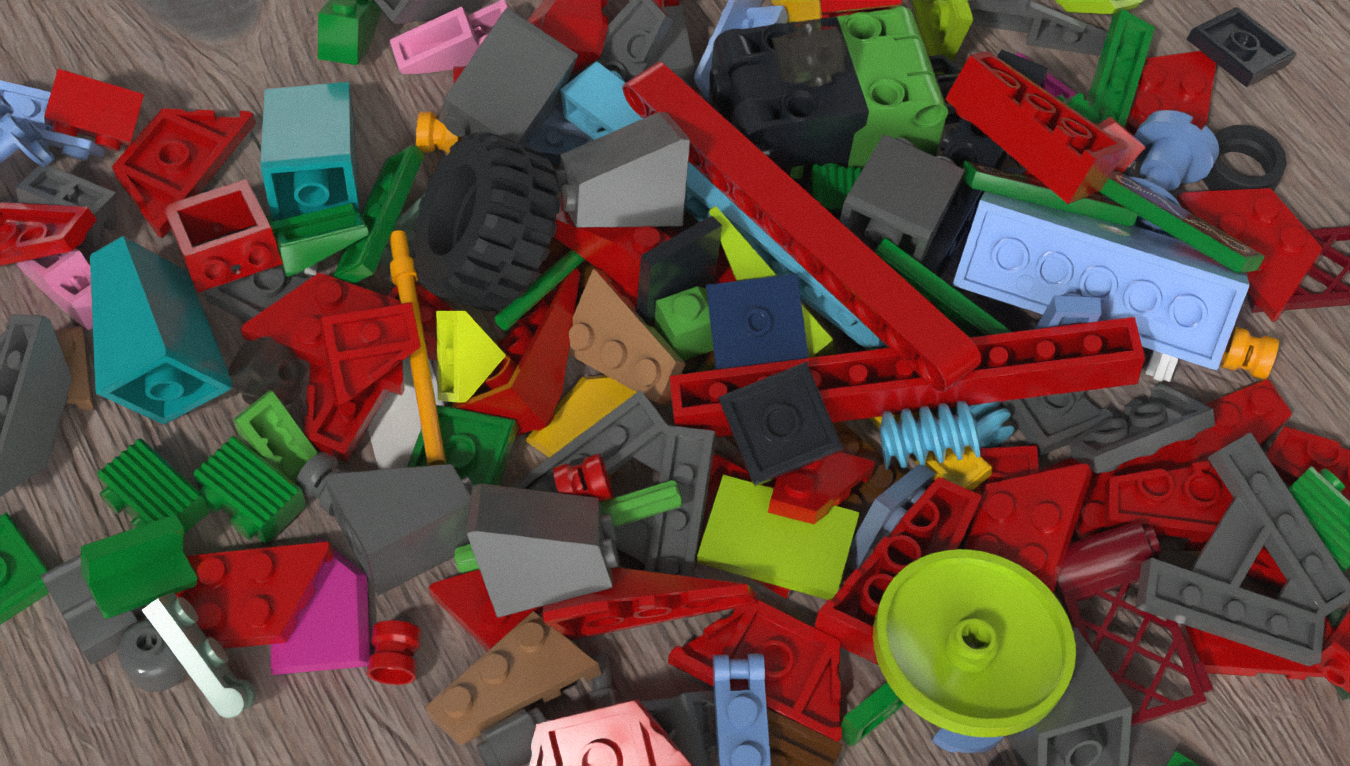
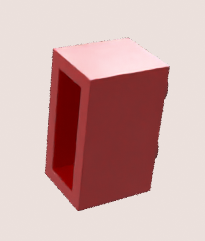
[44,69,144,151]

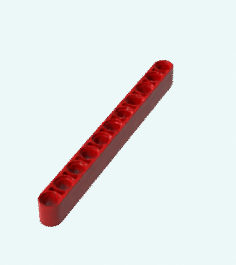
[622,61,982,392]

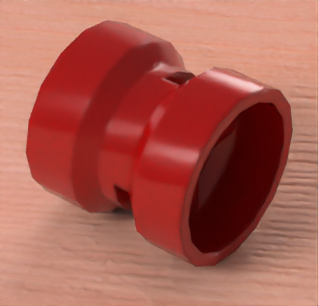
[553,453,613,502]
[366,620,422,685]

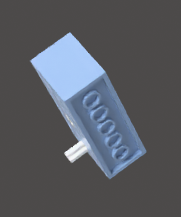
[952,191,1249,382]

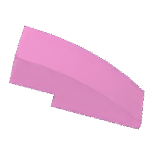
[390,0,511,74]
[15,248,93,331]

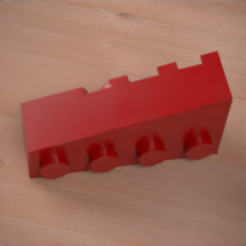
[945,51,1128,204]
[814,476,982,665]

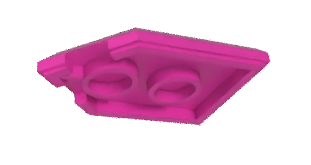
[271,536,370,675]

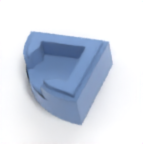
[932,728,1004,753]

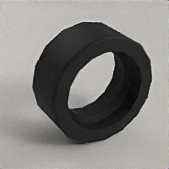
[1202,125,1287,191]

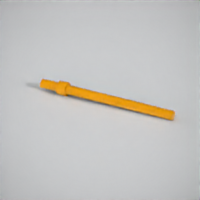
[389,230,446,466]

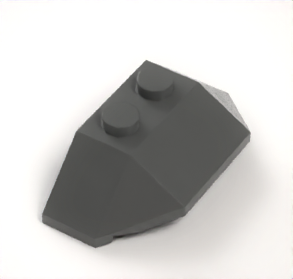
[0,314,72,497]

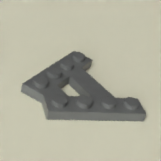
[511,390,716,620]
[1136,432,1350,667]

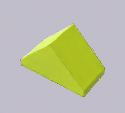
[436,311,506,403]

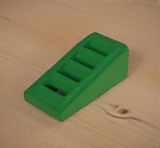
[274,212,369,277]

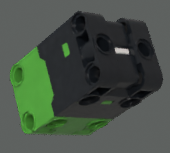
[708,7,962,189]

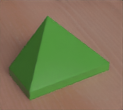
[233,390,318,483]

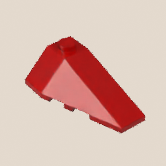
[527,0,608,74]
[555,196,681,296]
[451,268,580,436]
[542,567,758,640]

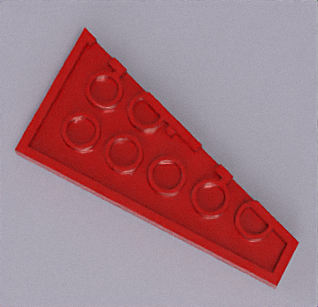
[1039,379,1292,542]

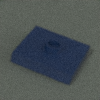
[706,274,808,370]

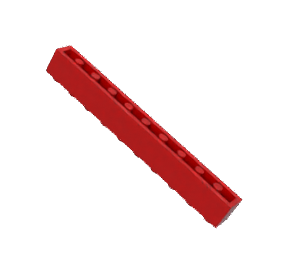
[669,317,1145,437]

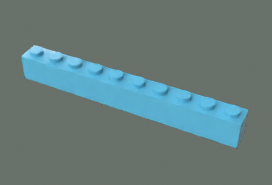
[560,61,888,351]

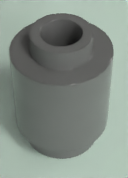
[476,707,546,766]

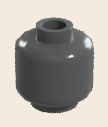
[118,619,186,692]

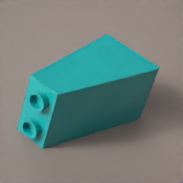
[261,82,360,222]
[90,236,233,425]

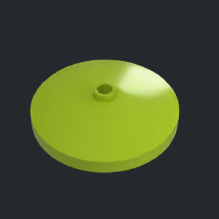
[873,549,1076,737]

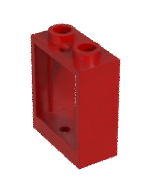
[163,179,283,293]

